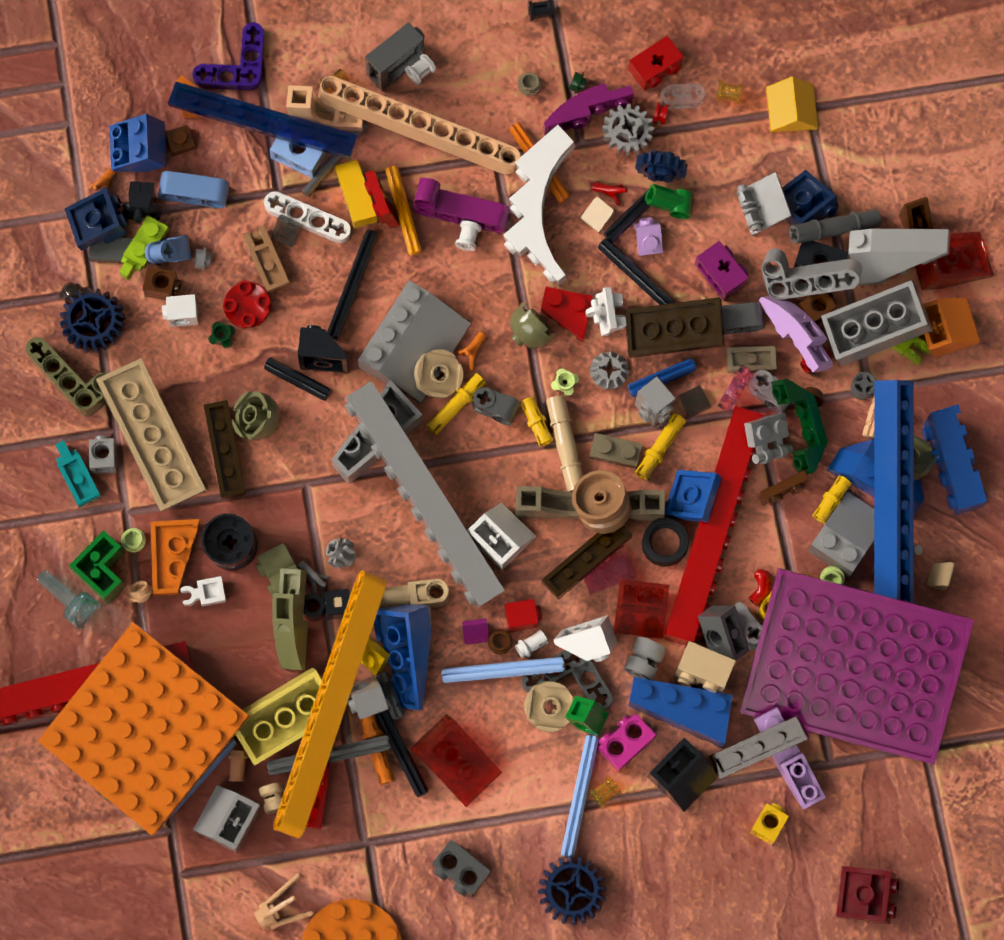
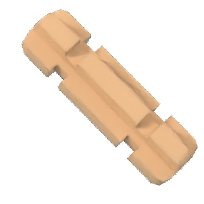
[862,395,875,439]

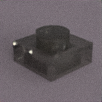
[271,214,303,247]
[678,385,711,418]

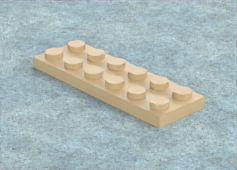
[96,359,206,512]

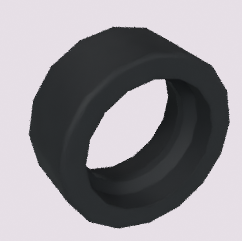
[642,518,689,567]

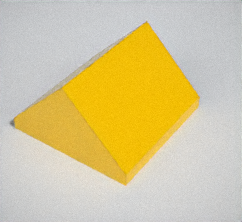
[766,76,818,133]

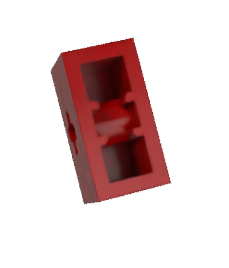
[628,35,684,91]

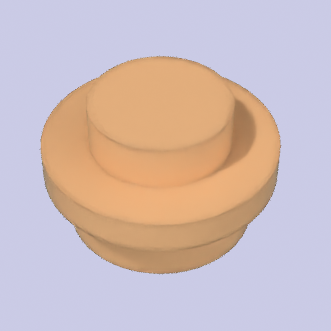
[128,581,153,603]

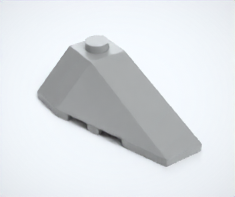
[849,229,950,286]

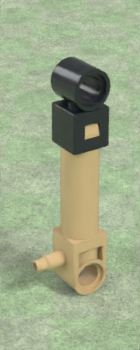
[303,579,449,625]

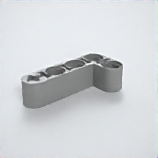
[762,249,862,300]

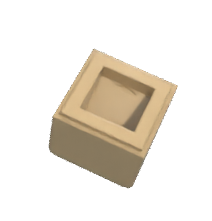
[580,196,615,233]
[927,562,955,591]

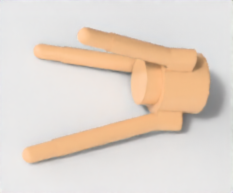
[254,873,314,930]

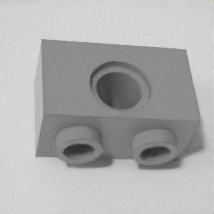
[347,675,389,719]

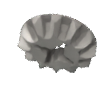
[590,351,629,389]

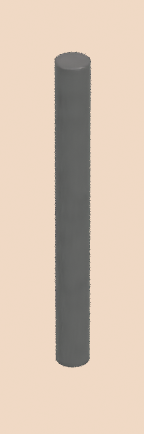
[302,121,368,197]

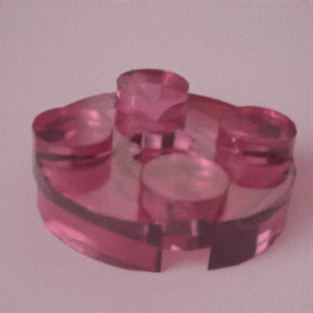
[718,365,753,411]

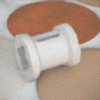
[405,54,436,85]
[455,221,482,251]

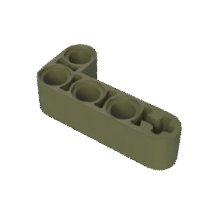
[26,337,108,416]

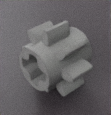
[326,537,356,569]

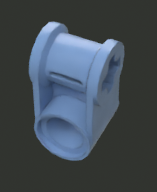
[145,235,192,264]

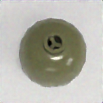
[510,301,557,349]
[232,391,280,441]

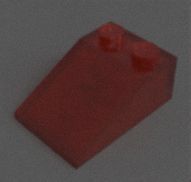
[915,232,994,291]
[410,714,502,807]

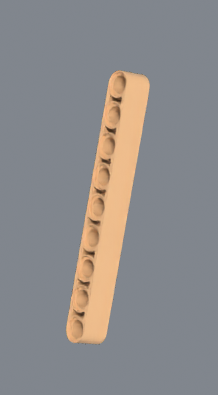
[318,76,520,175]

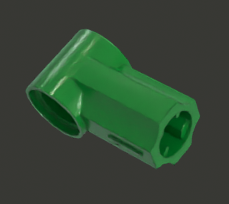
[645,184,694,219]

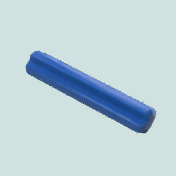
[628,358,696,397]

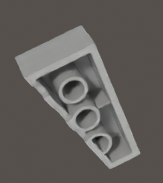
[332,380,423,484]

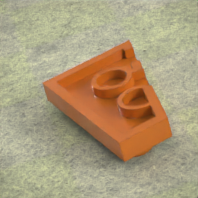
[151,519,201,596]

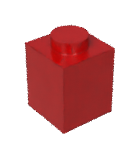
[504,599,542,633]

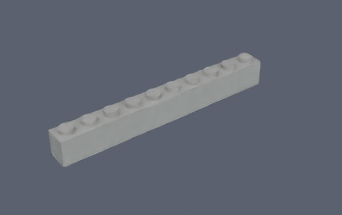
[344,381,505,608]

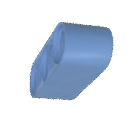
[157,171,230,208]

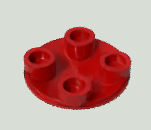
[223,280,271,329]

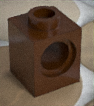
[143,267,181,300]
[798,292,837,325]

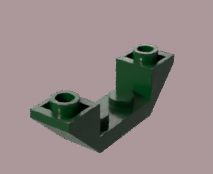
[771,378,828,474]

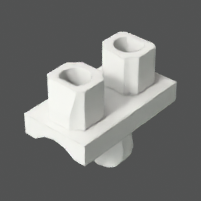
[586,287,627,336]

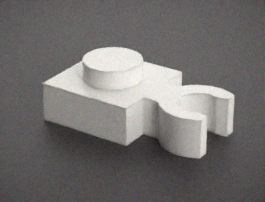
[181,576,226,607]

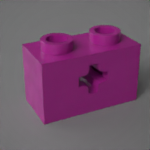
[694,241,749,301]

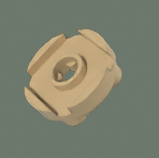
[414,349,463,398]
[524,681,574,732]

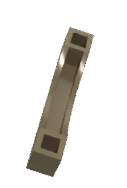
[515,486,665,521]

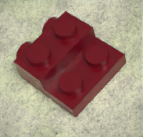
[836,866,900,925]

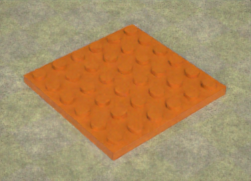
[38,622,250,836]

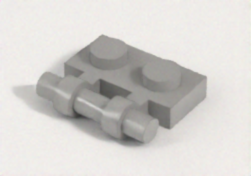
[744,413,793,464]

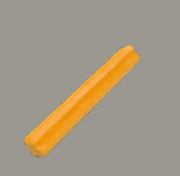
[386,166,421,255]

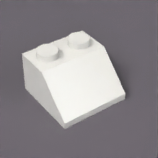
[554,615,618,662]

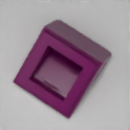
[462,618,489,644]

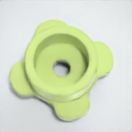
[551,369,579,396]

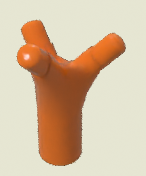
[89,165,118,191]
[458,332,486,370]

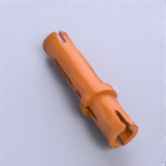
[359,715,395,785]

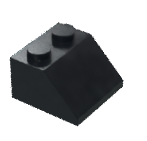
[298,325,349,374]

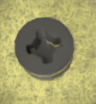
[850,372,876,400]

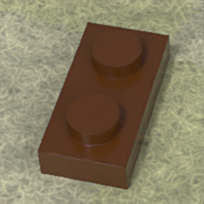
[758,471,809,505]

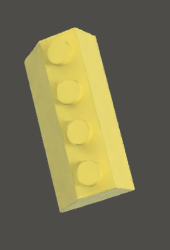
[235,667,322,766]

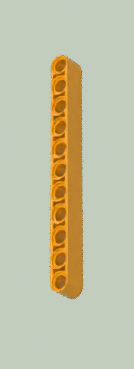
[274,570,386,839]

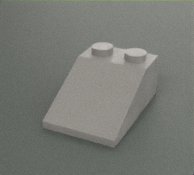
[808,491,874,578]

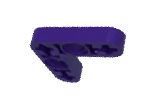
[192,22,264,90]

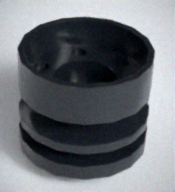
[201,513,258,571]

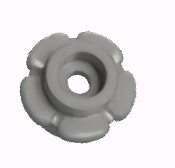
[194,247,211,271]

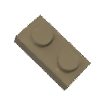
[726,346,777,374]
[589,433,642,469]

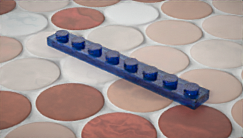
[168,81,358,160]

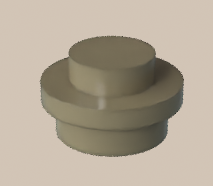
[518,73,541,96]

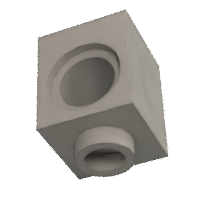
[89,435,117,474]

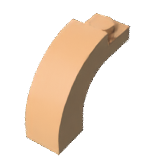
[286,85,364,134]

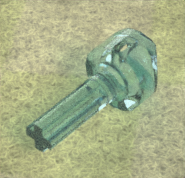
[36,570,101,630]

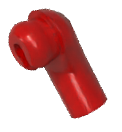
[748,569,772,606]

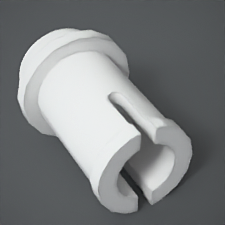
[515,630,548,658]

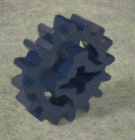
[635,150,688,183]

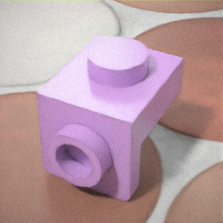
[634,218,663,256]

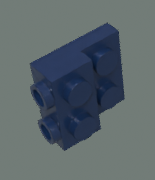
[782,170,839,225]
[64,187,129,251]

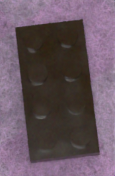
[625,297,725,358]

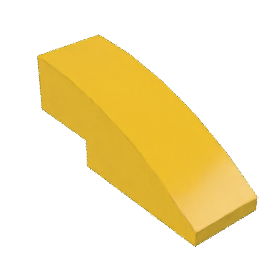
[334,159,377,229]

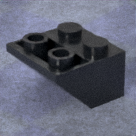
[647,737,719,813]

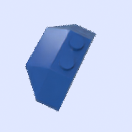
[827,439,924,515]

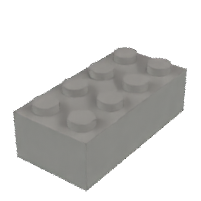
[821,280,933,366]

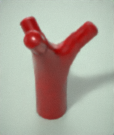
[592,182,628,206]

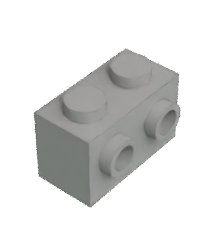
[635,377,676,426]

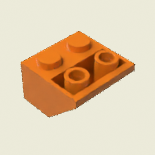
[924,298,981,358]

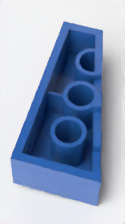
[922,404,987,516]
[628,677,733,748]

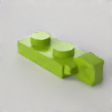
[119,216,169,281]

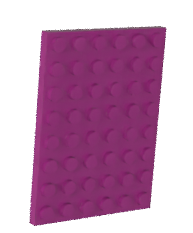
[740,568,974,765]

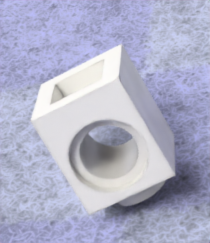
[162,294,199,327]

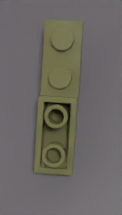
[272,568,309,670]

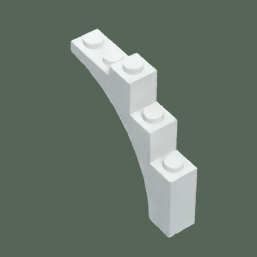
[503,125,575,286]

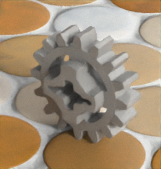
[602,104,654,156]

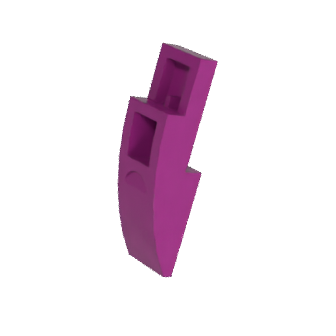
[543,83,633,135]

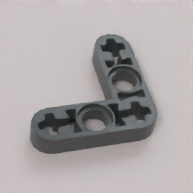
[521,650,612,711]

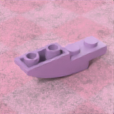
[759,296,834,372]
[754,708,826,809]

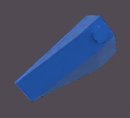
[374,604,431,710]

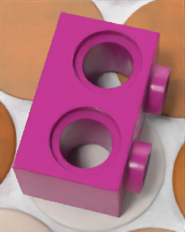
[598,713,656,772]

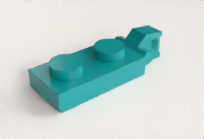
[55,440,101,508]

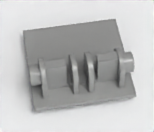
[736,172,792,236]

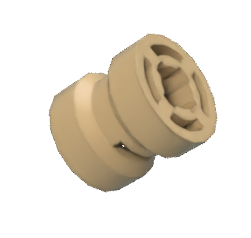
[259,782,285,814]

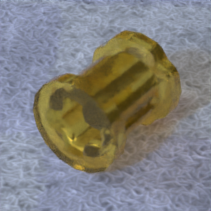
[716,80,743,104]
[588,776,622,809]

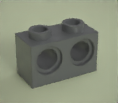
[432,839,491,898]

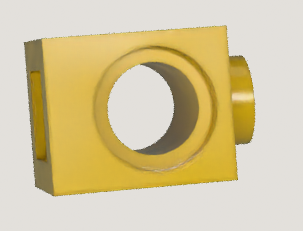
[750,803,789,845]

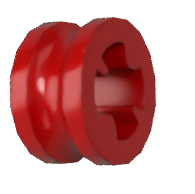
[653,102,669,125]

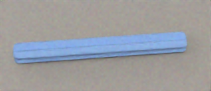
[441,657,565,683]
[561,735,599,858]

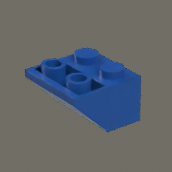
[109,114,166,172]

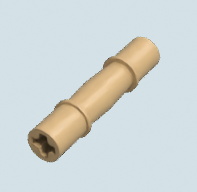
[546,396,583,492]

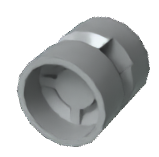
[623,637,667,680]

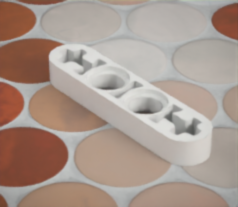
[264,192,351,244]

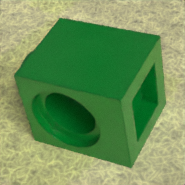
[565,695,609,736]

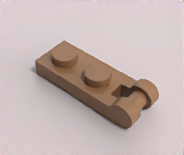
[242,226,290,293]

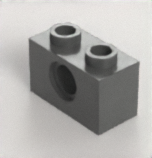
[698,605,750,660]

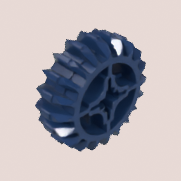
[59,288,126,353]
[538,856,607,925]

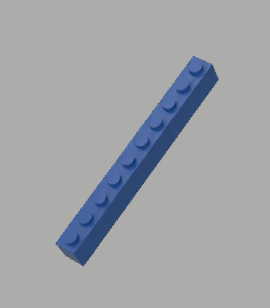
[874,380,914,603]

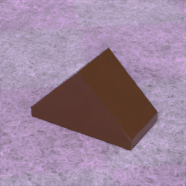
[899,197,933,229]

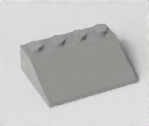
[358,281,471,404]

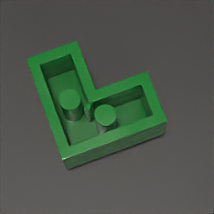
[69,530,125,605]

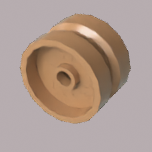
[572,470,632,534]

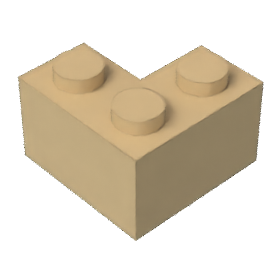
[674,641,736,693]

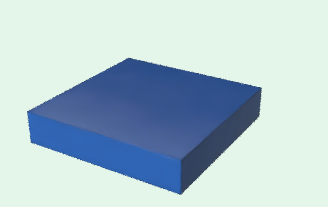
[664,470,721,522]

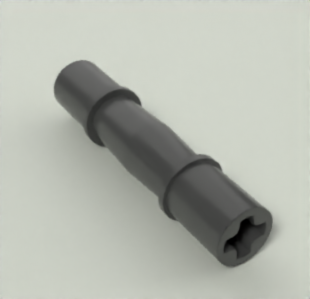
[789,209,881,244]

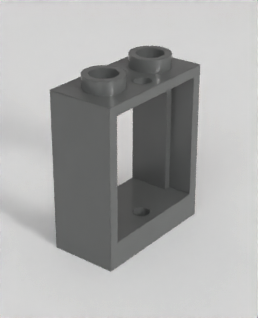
[365,22,425,91]

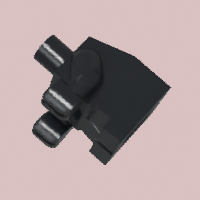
[123,181,161,223]

